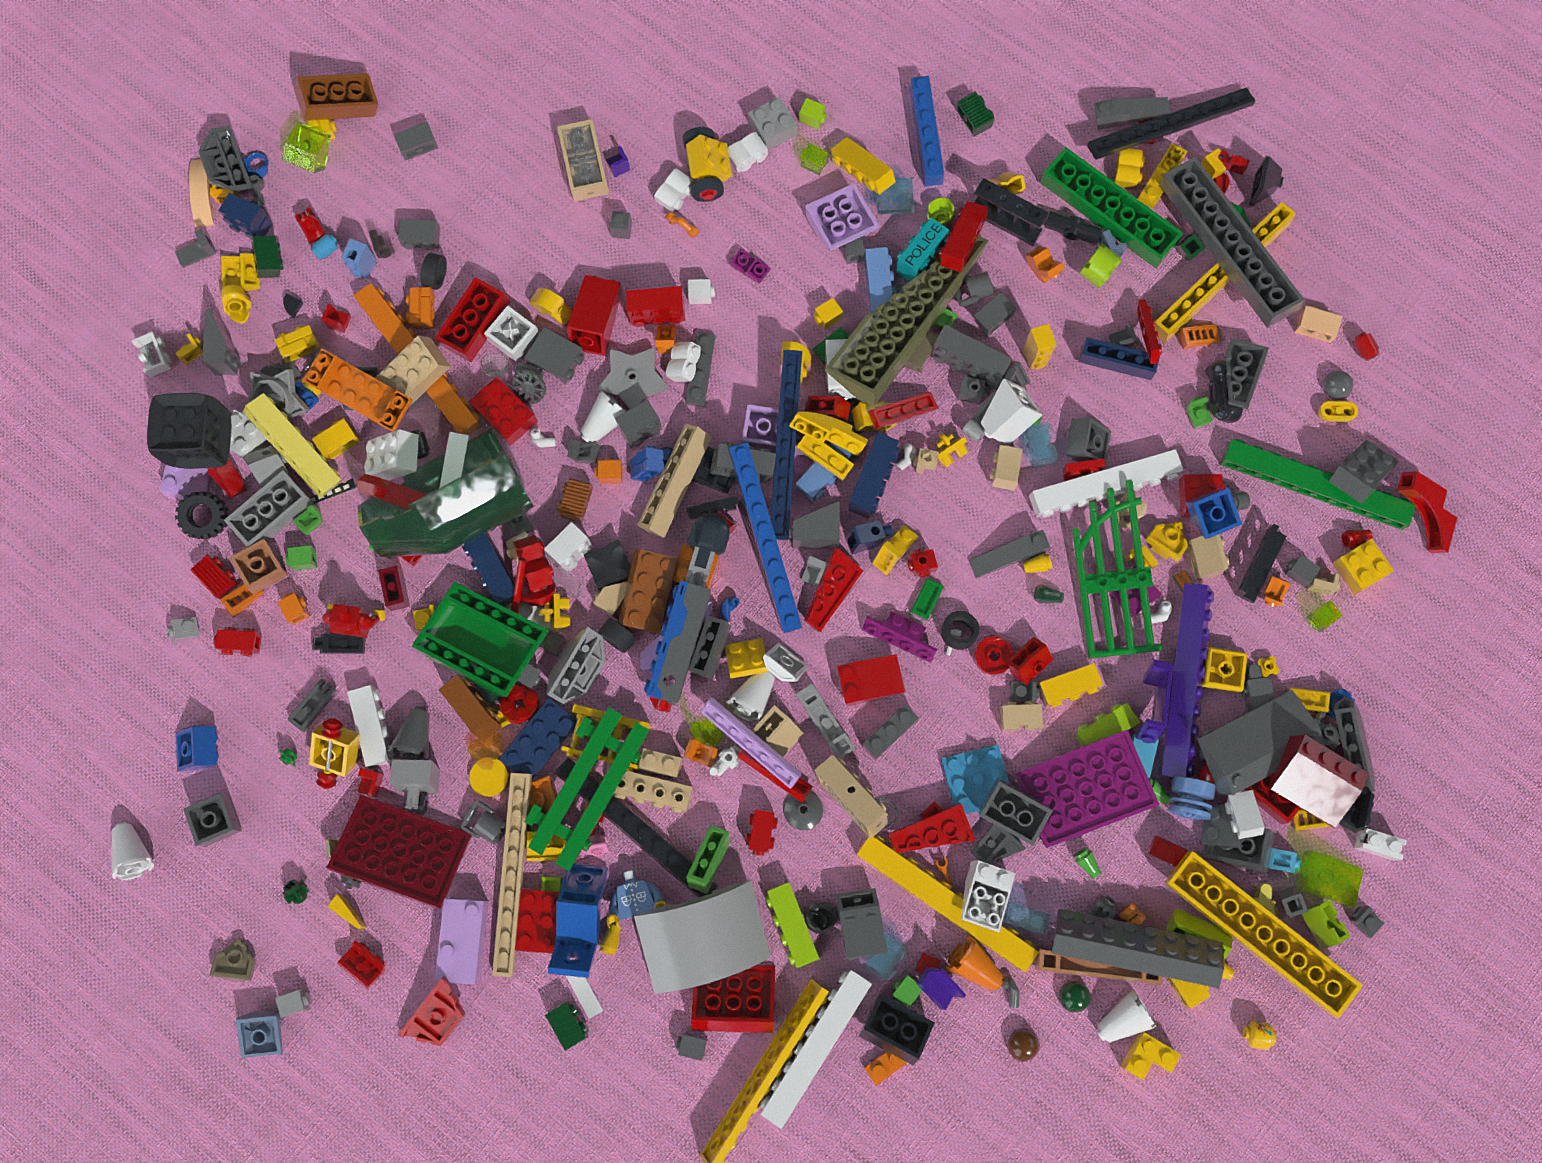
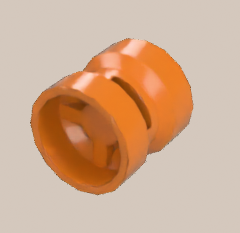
[1118,902,1146,925]

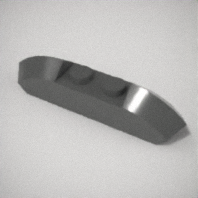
[1334,697,1375,795]

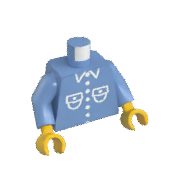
[606,870,666,928]

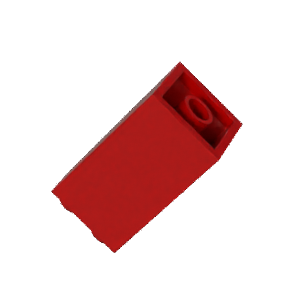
[567,275,621,356]

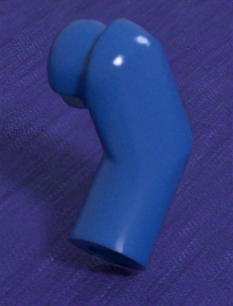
[720,596,740,623]

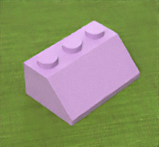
[160,465,211,499]

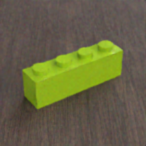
[765,882,819,968]

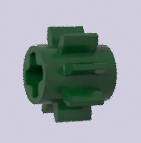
[282,880,309,904]

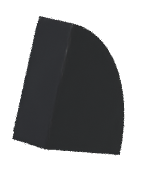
[283,293,304,319]

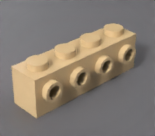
[614,771,693,814]

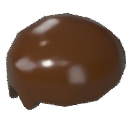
[1007,1028,1040,1062]

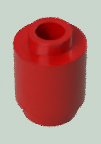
[1353,332,1380,361]

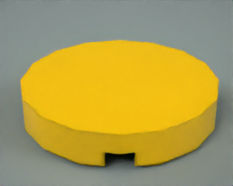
[469,757,509,797]

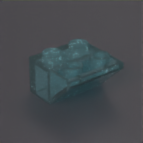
[875,178,914,215]

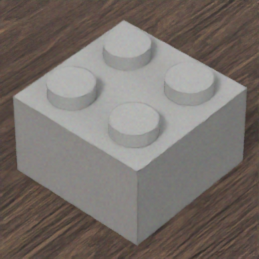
[748,96,797,151]

